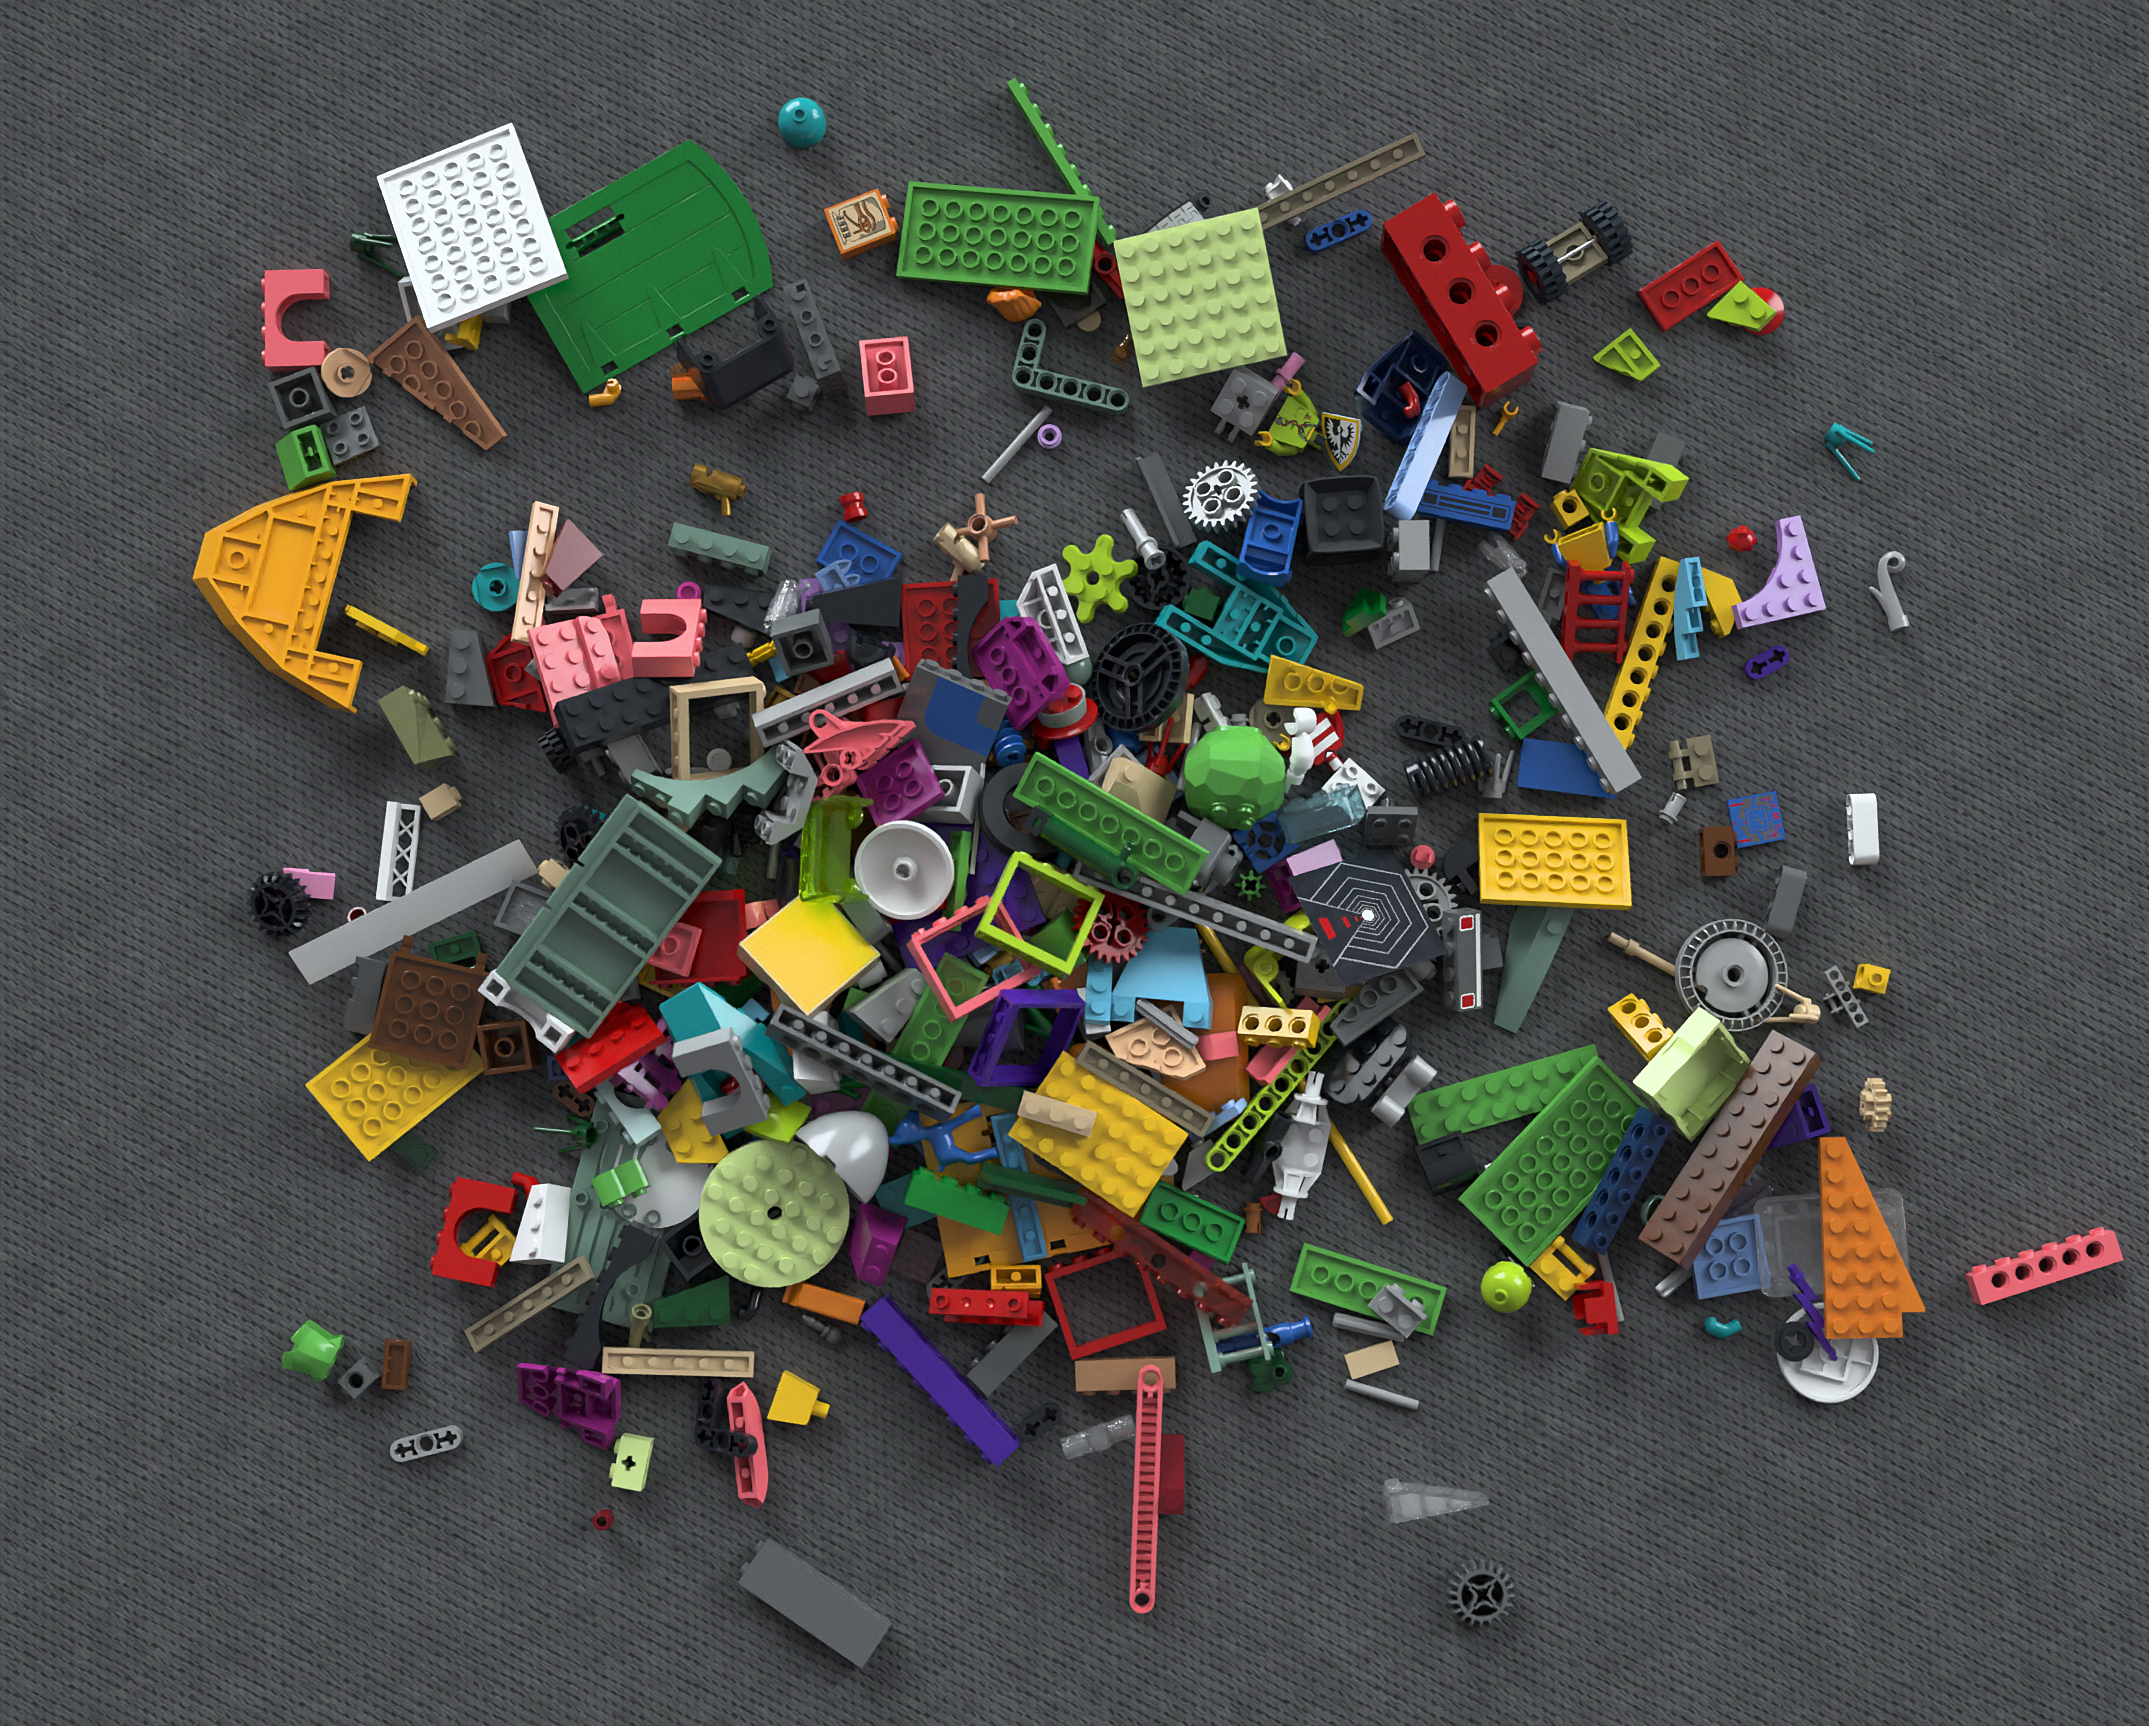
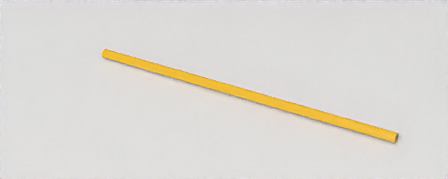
[1193,922,1393,1225]

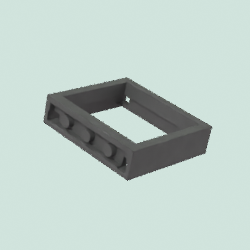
[782,278,848,399]

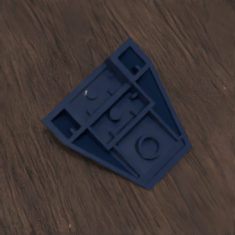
[1354,330,1447,446]

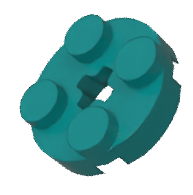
[472,563,520,613]

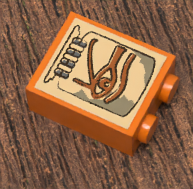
[824,189,899,260]

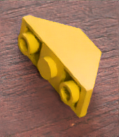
[1701,567,1742,639]

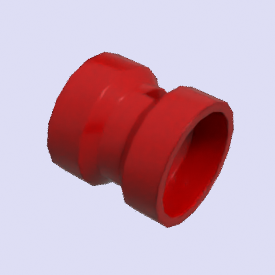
[839,492,868,523]

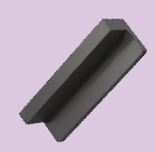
[1136,453,1197,551]

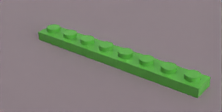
[1007,78,1118,251]

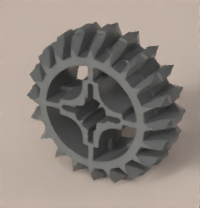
[1446,1558,1515,1628]

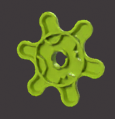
[1062,534,1138,624]

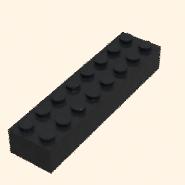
[553,642,756,756]

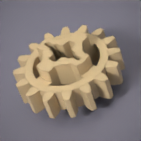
[1859,1078,1892,1132]

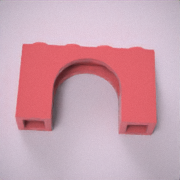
[261,269,330,372]
[631,599,707,677]

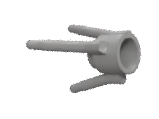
[1478,750,1515,798]

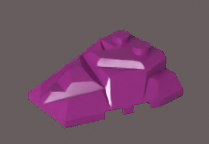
[517,1363,621,1451]

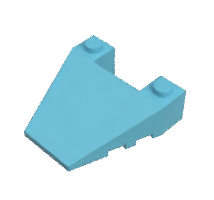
[1110,926,1214,1030]

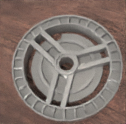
[1674,919,1788,1032]

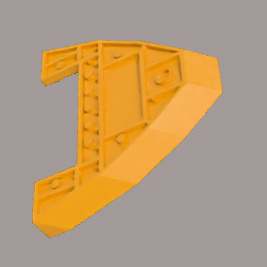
[193,474,417,714]

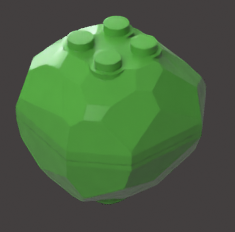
[1184,725,1285,831]

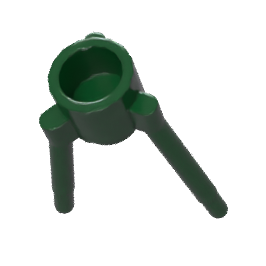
[350,232,404,278]
[533,1115,598,1154]

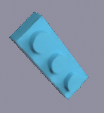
[1084,954,1113,1026]

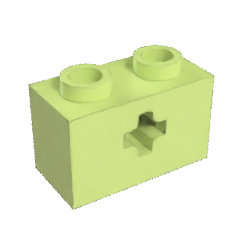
[609,1433,654,1492]

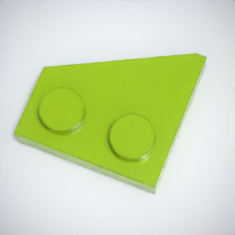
[1706,281,1776,332]

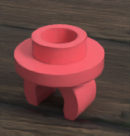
[1410,845,1435,870]

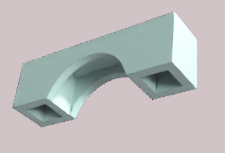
[594,1075,663,1149]

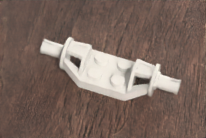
[1272,1071,1331,1220]

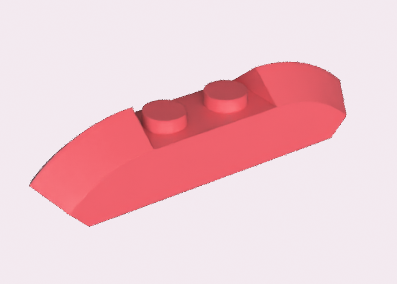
[727,1381,768,1509]

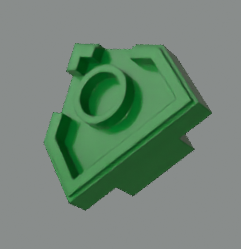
[1342,587,1386,637]

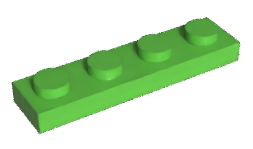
[942,831,972,931]

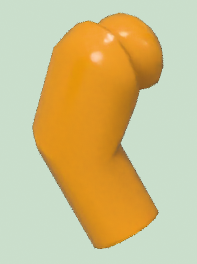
[589,379,621,407]

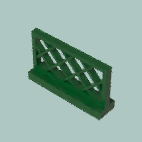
[976,1162,1087,1209]

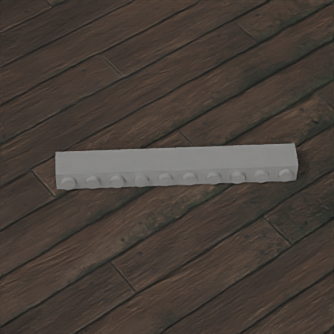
[1483,567,1642,796]
[1073,861,1318,964]

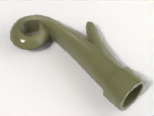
[627,1304,652,1348]

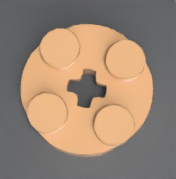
[320,348,372,397]

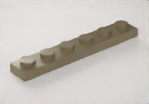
[1075,1039,1215,1138]
[465,1256,596,1353]

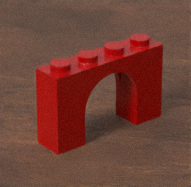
[430,1177,519,1289]

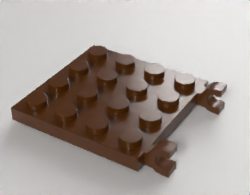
[368,935,490,1070]

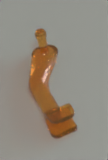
[1111,330,1133,364]

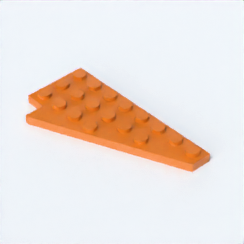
[1817,1137,1925,1339]

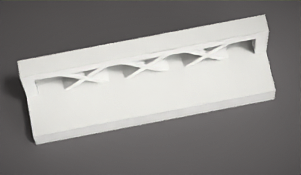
[376,801,422,901]

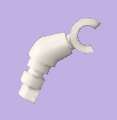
[1284,708,1316,793]

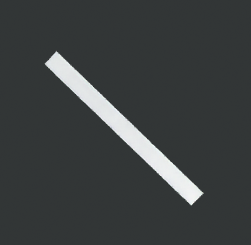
[970,763,986,875]

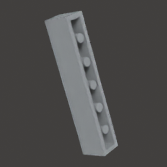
[752,658,903,748]

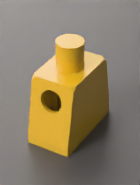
[767,1370,830,1425]

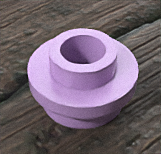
[1037,424,1062,449]

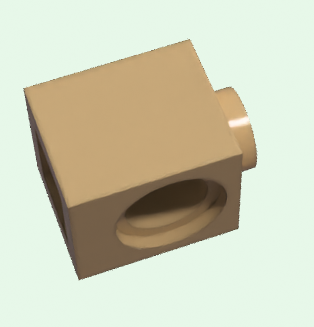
[419,783,462,821]

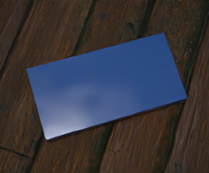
[1516,738,1616,800]

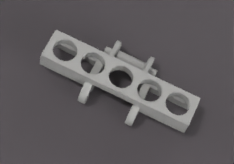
[1823,966,1869,1028]

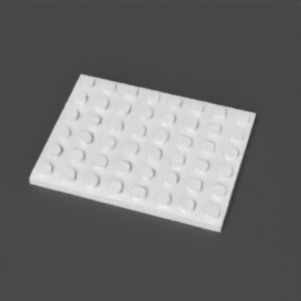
[377,123,569,333]

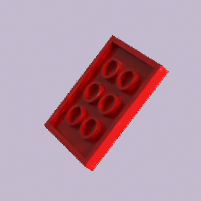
[554,1003,667,1095]

